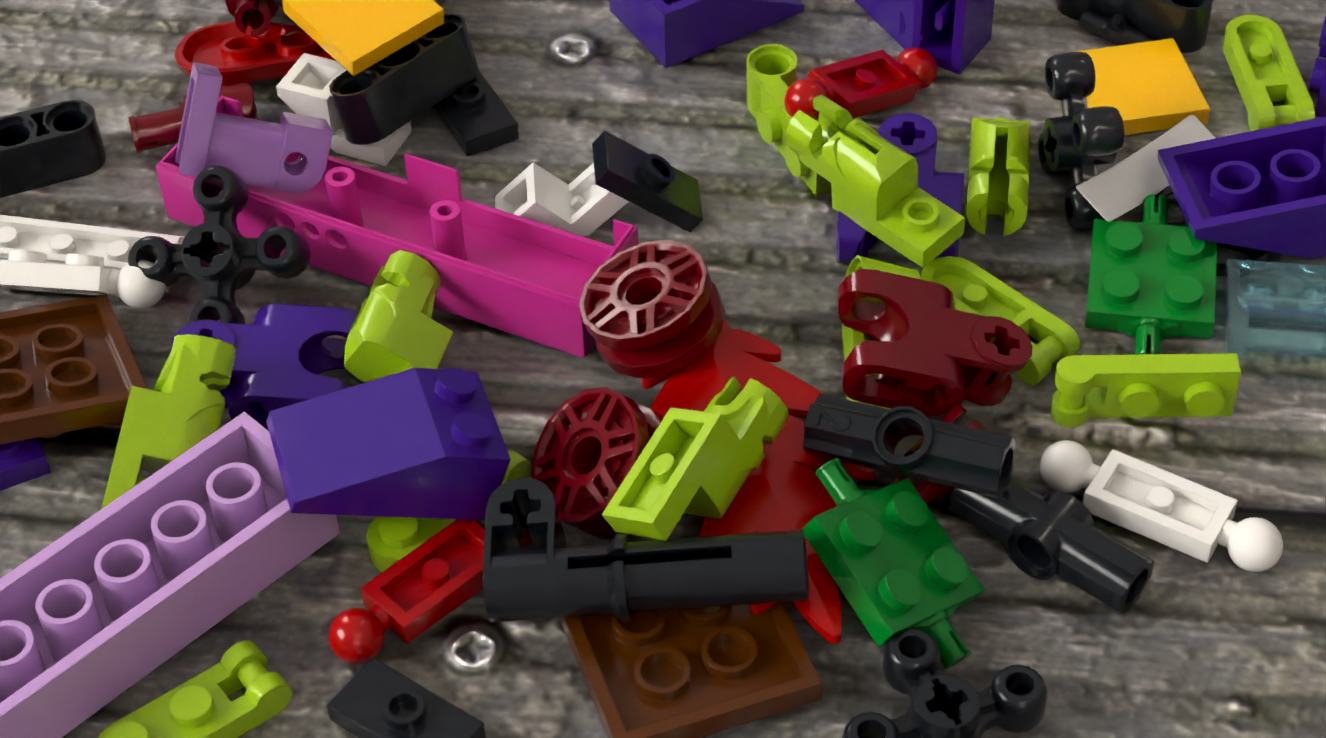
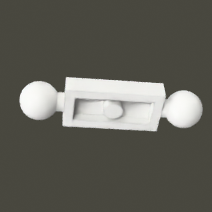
[0,250,166,309]
[1040,440,1283,572]

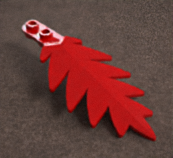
[642,319,875,644]

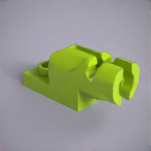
[786,95,965,268]
[965,117,1031,236]
[344,250,453,383]
[101,334,236,509]
[602,376,789,541]

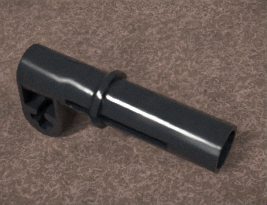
[483,477,809,622]

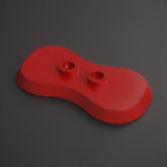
[175,21,336,86]

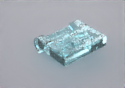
[1224,259,1326,358]

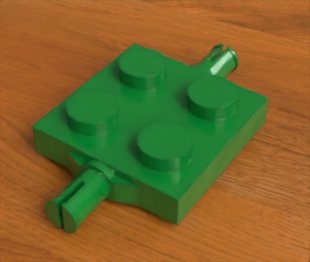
[1085,194,1217,355]
[802,458,985,669]

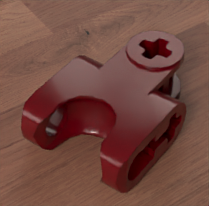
[837,269,1033,417]

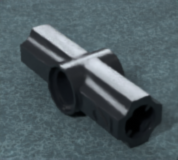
[803,394,1016,499]
[948,478,1154,612]

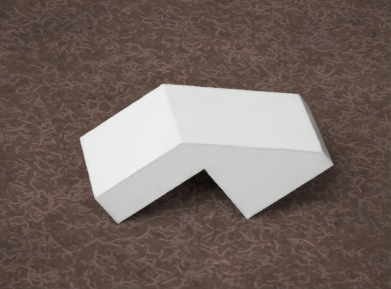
[276,53,412,166]
[495,162,629,236]

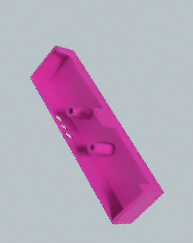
[156,96,639,358]

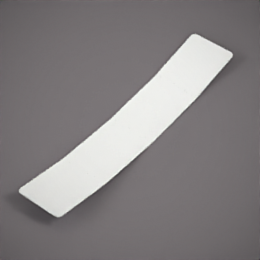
[1076,115,1215,222]

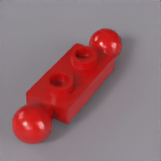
[784,47,937,121]
[328,519,532,664]

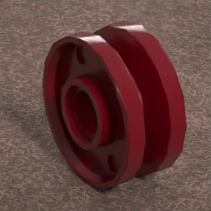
[579,240,726,378]
[531,387,664,540]

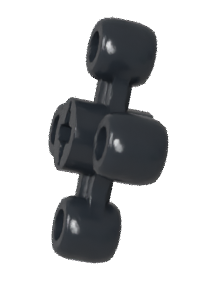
[1038,52,1124,230]
[128,165,311,324]
[842,628,1048,738]

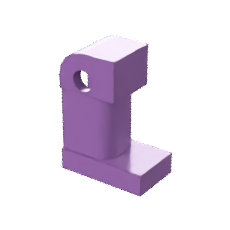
[175,62,333,193]

